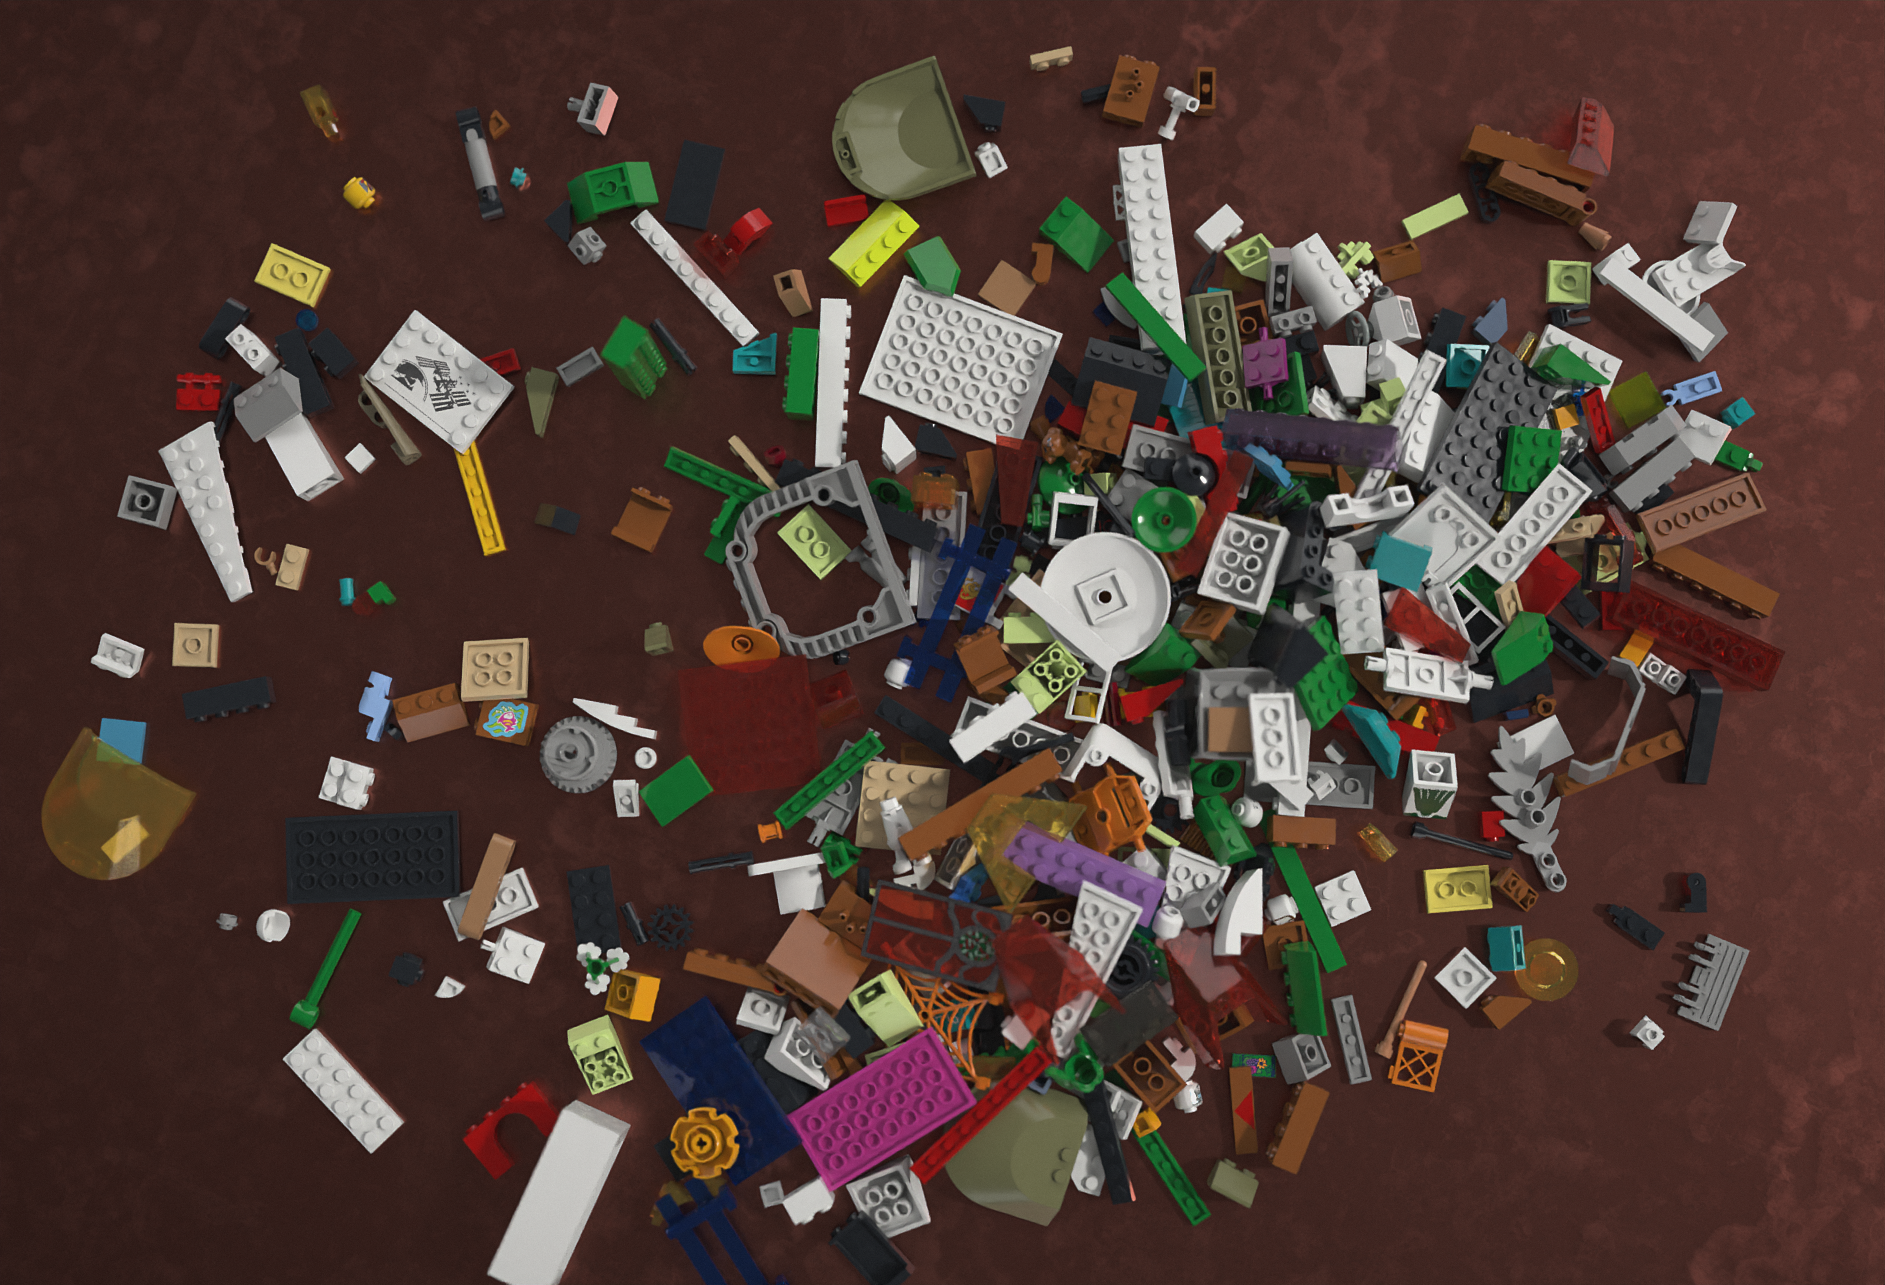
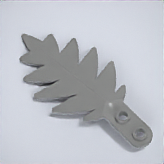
[1488,726,1567,892]

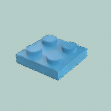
[1244,443,1294,491]

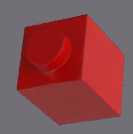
[1478,811,1505,842]

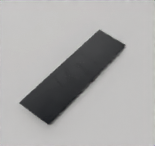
[1048,358,1087,410]

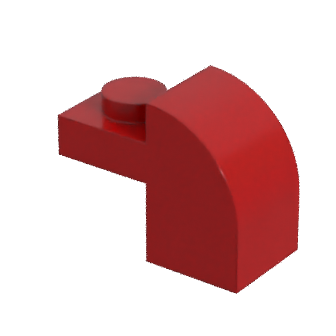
[723,208,773,257]

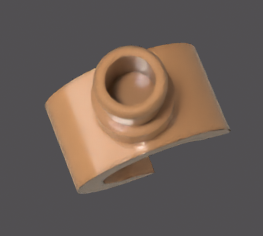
[254,547,277,575]

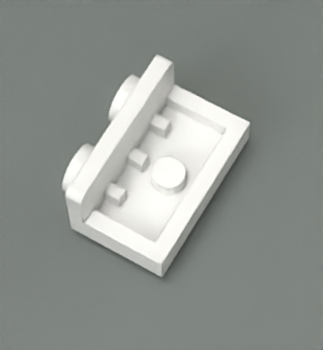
[91,633,145,678]

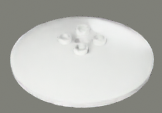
[1041,532,1171,661]

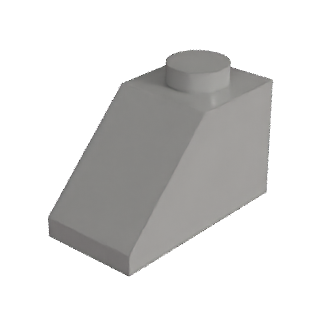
[1180,882,1227,928]

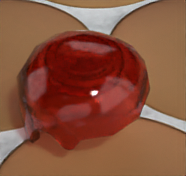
[1045,698,1077,732]

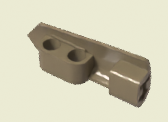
[358,373,422,465]

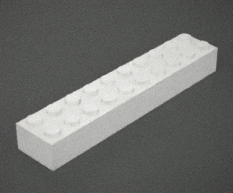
[1118,144,1186,355]

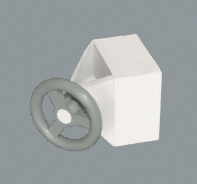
[1345,295,1421,348]

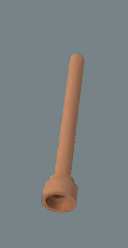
[1374,960,1427,1059]

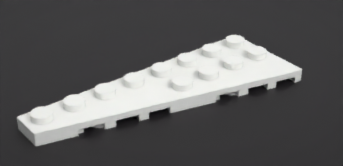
[159,422,252,602]
[1142,845,1231,1026]
[1047,880,1143,1060]

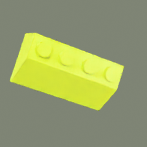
[828,200,919,289]

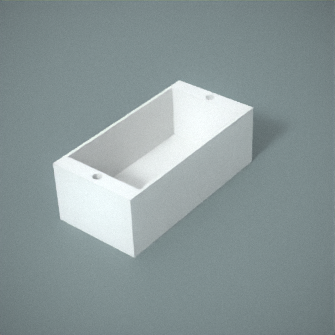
[488,1100,631,1285]

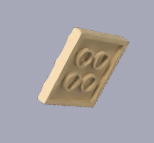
[461,638,529,702]

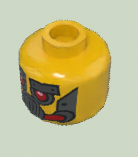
[343,177,375,209]

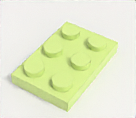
[777,504,852,580]

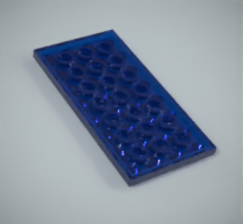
[639,996,803,1186]

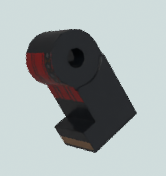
[1680,873,1707,913]

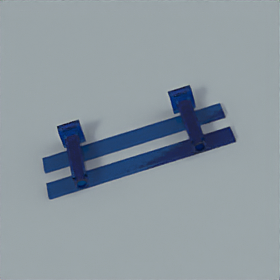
[896,524,1018,702]
[654,1174,790,1285]

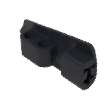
[968,976,1013,1078]

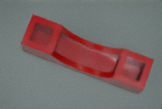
[1187,425,1239,516]

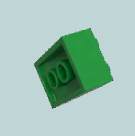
[1039,196,1114,273]
[1531,344,1611,389]
[1491,611,1553,686]
[1124,623,1202,686]

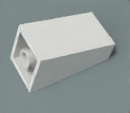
[265,413,344,501]

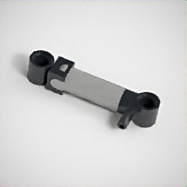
[455,106,505,222]

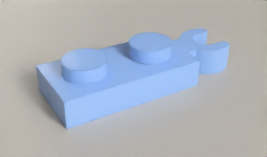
[1660,371,1722,407]

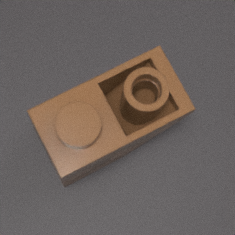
[773,269,813,317]

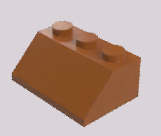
[392,683,470,743]

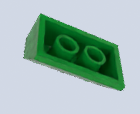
[1193,794,1257,867]

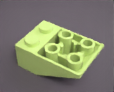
[1011,639,1087,714]
[848,969,924,1047]
[567,1015,633,1095]

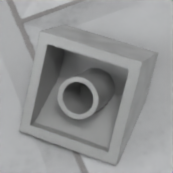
[1272,1033,1331,1085]

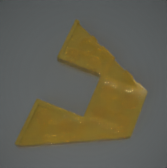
[966,793,1087,914]

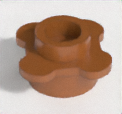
[1531,694,1556,718]

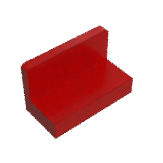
[824,194,869,228]

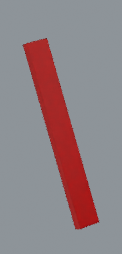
[909,1046,1052,1185]

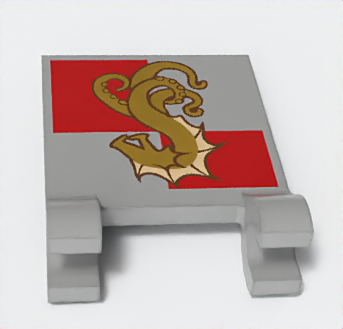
[948,565,1017,630]

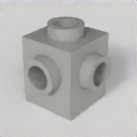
[568,227,606,265]

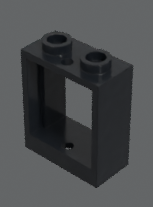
[1580,534,1635,593]

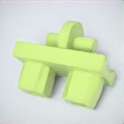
[1337,241,1374,279]

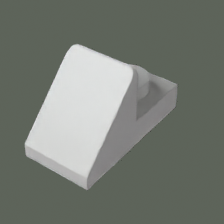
[613,780,639,817]

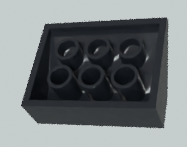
[1071,337,1172,428]

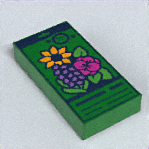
[1231,1053,1276,1078]

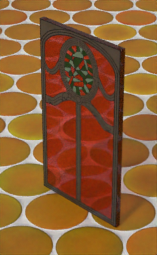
[861,879,1014,993]

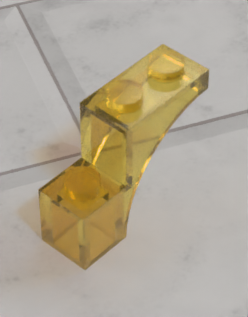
[650,1176,727,1227]

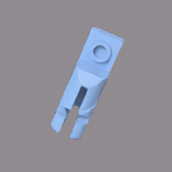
[359,671,393,742]

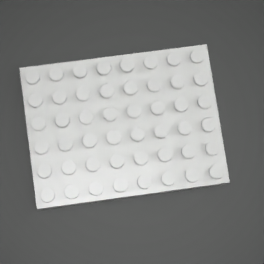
[859,275,1063,450]

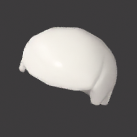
[256,909,290,942]

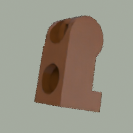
[1031,243,1054,286]

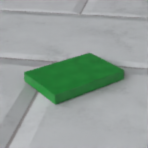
[639,755,714,827]

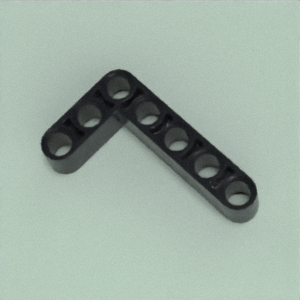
[1681,669,1723,785]

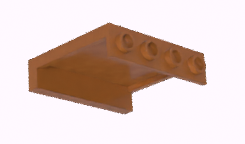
[760,908,873,1020]

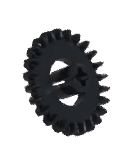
[1100,934,1160,1004]

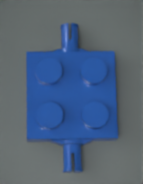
[945,861,990,914]

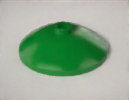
[1037,456,1089,515]
[1131,487,1197,553]

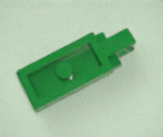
[1714,440,1763,473]

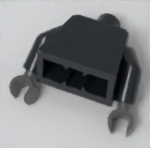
[1560,436,1618,502]

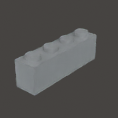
[1608,437,1696,513]

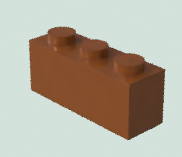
[1267,815,1336,850]

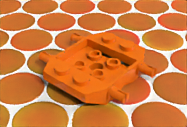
[1066,762,1153,857]

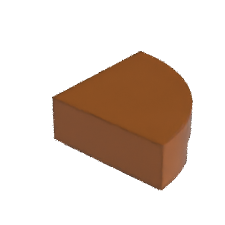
[489,109,511,140]

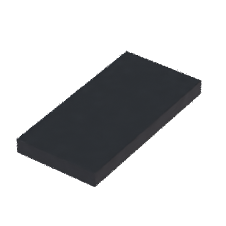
[664,140,726,231]

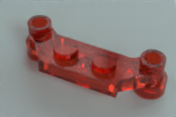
[1584,496,1643,568]

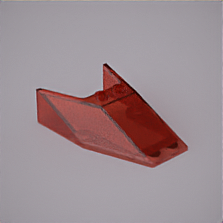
[991,914,1127,1066]
[1163,925,1288,1070]

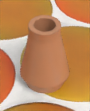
[1578,222,1612,251]

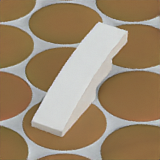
[573,698,657,740]

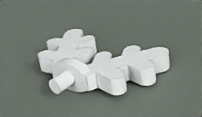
[1355,268,1383,299]

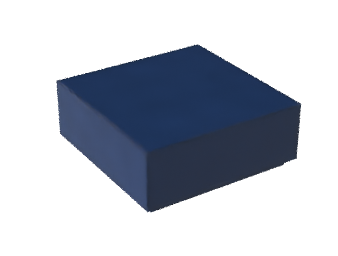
[1502,709,1529,721]

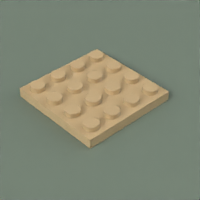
[855,761,950,855]

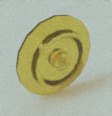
[1515,939,1578,1001]

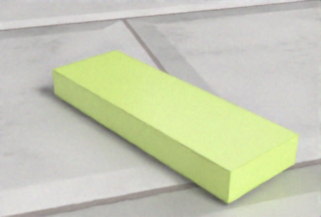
[1401,194,1469,241]

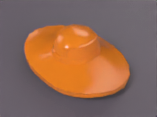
[703,626,780,673]

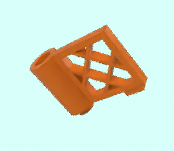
[1388,1020,1448,1093]

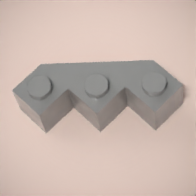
[1599,405,1686,476]

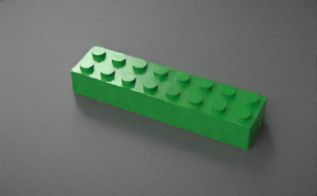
[601,317,667,399]

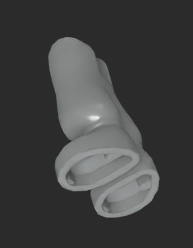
[845,536,907,588]

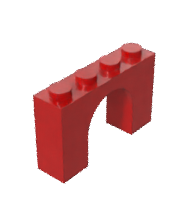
[462,1081,561,1180]

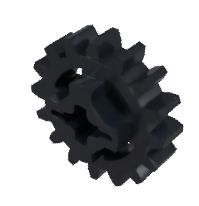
[647,904,695,951]

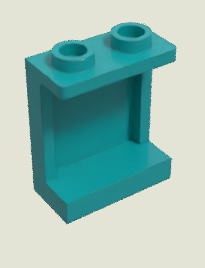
[1365,531,1432,592]

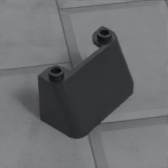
[1248,602,1329,690]

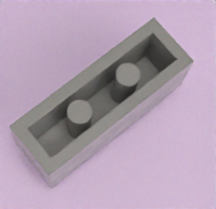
[1265,247,1293,317]

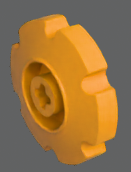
[670,1107,739,1179]

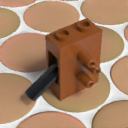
[1081,55,1160,128]
[818,867,894,952]

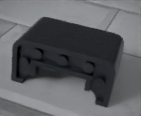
[1272,501,1342,604]

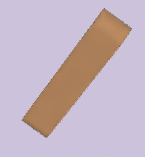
[458,833,516,941]

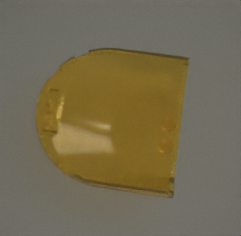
[42,727,196,880]

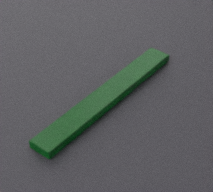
[1259,808,1347,973]
[1103,1068,1211,1227]

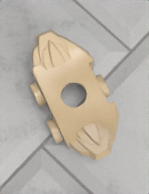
[1548,514,1605,558]

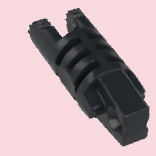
[1169,574,1199,602]

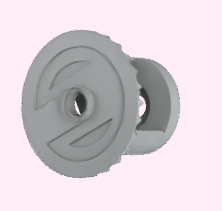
[540,716,617,793]

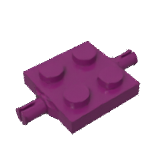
[1242,327,1289,400]

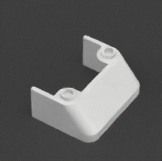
[1063,723,1162,811]

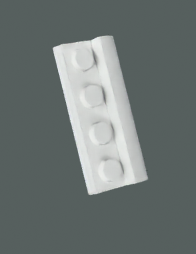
[1290,233,1365,331]

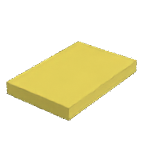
[254,243,331,308]
[1423,865,1493,913]

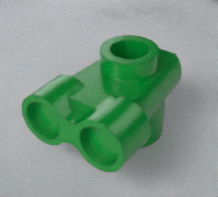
[1028,494,1049,532]

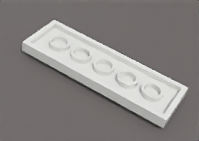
[1475,464,1592,586]
[283,1028,404,1153]

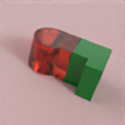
[352,581,396,616]

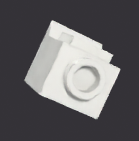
[1630,1015,1665,1050]

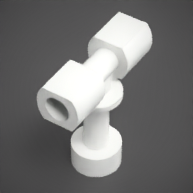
[1158,86,1200,140]

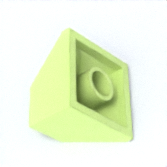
[1224,233,1274,282]

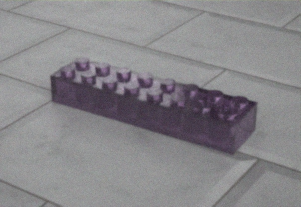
[1221,408,1403,471]

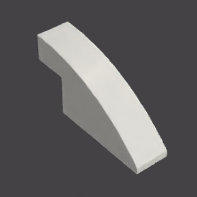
[1213,869,1262,956]

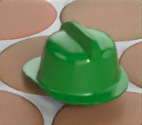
[868,478,915,513]
[1192,759,1241,797]

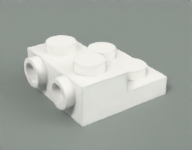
[319,757,375,810]

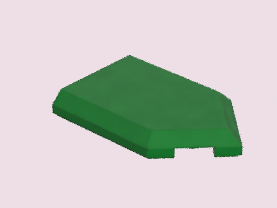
[903,236,961,298]

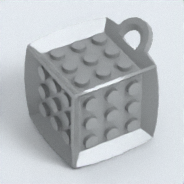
[1185,667,1289,760]

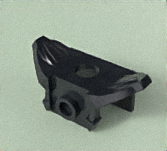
[1232,843,1275,904]

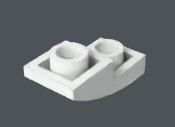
[1637,652,1687,695]

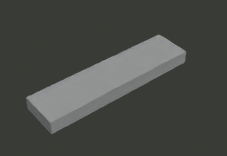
[1330,995,1372,1085]

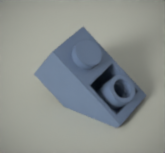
[1470,297,1508,345]

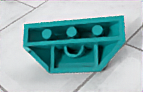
[1341,704,1401,779]

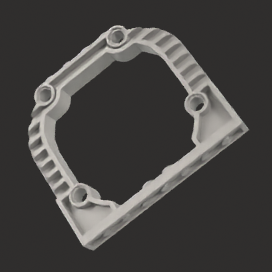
[725,460,917,659]

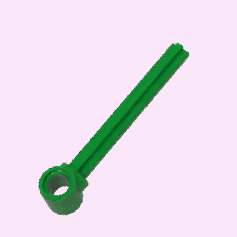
[289,908,362,1030]

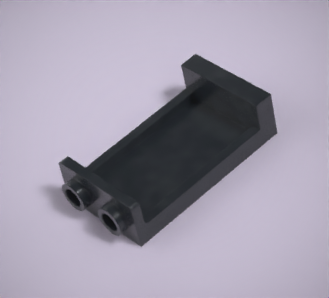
[828,1210,915,1285]

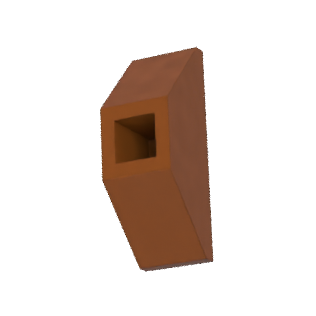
[1490,867,1539,912]

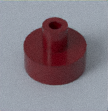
[764,445,787,468]

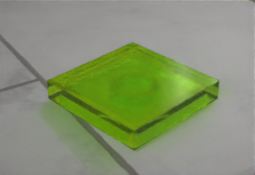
[1608,371,1666,429]

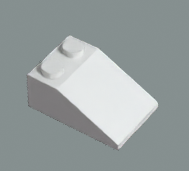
[764,1017,831,1090]

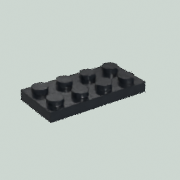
[567,865,622,953]

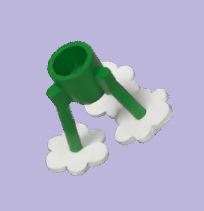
[576,942,629,995]

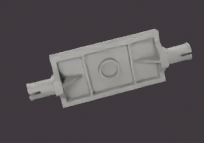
[805,727,883,847]

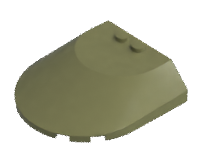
[832,56,977,200]
[942,1077,1088,1226]

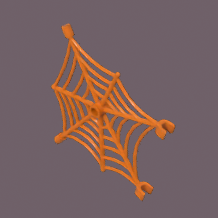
[880,941,1004,1090]

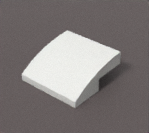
[773,864,826,915]
[1088,1080,1143,1140]

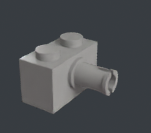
[567,83,618,136]

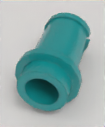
[339,578,356,606]

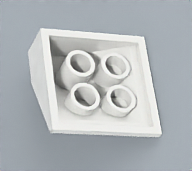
[846,1154,931,1238]

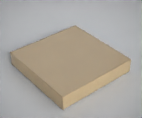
[172,623,219,668]

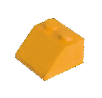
[605,969,660,1021]

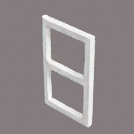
[1432,582,1506,654]
[1064,657,1113,724]

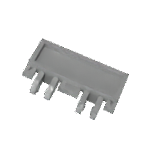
[1673,934,1749,1031]

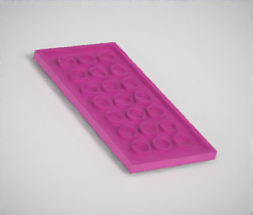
[786,1027,977,1192]

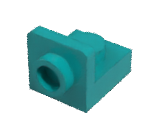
[1720,397,1755,430]

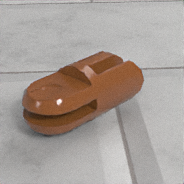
[965,682,1010,706]

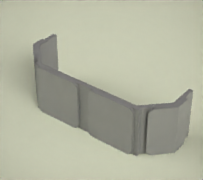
[1567,656,1646,785]

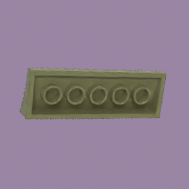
[1184,290,1253,425]

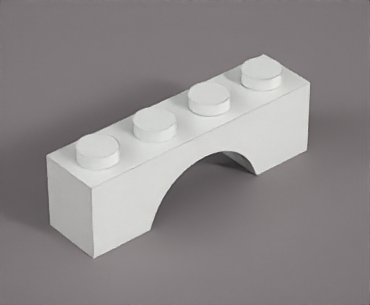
[1320,485,1414,527]

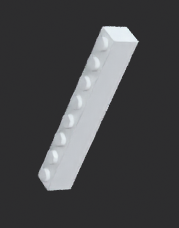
[815,298,851,470]

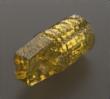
[1360,823,1398,863]

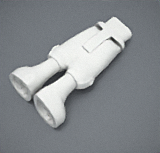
[880,797,932,875]

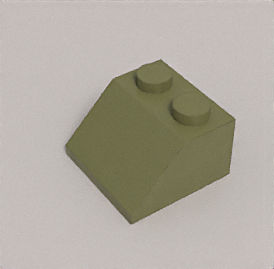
[1206,1158,1259,1208]

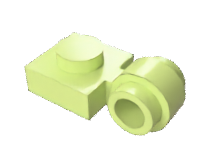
[1005,555,1032,586]

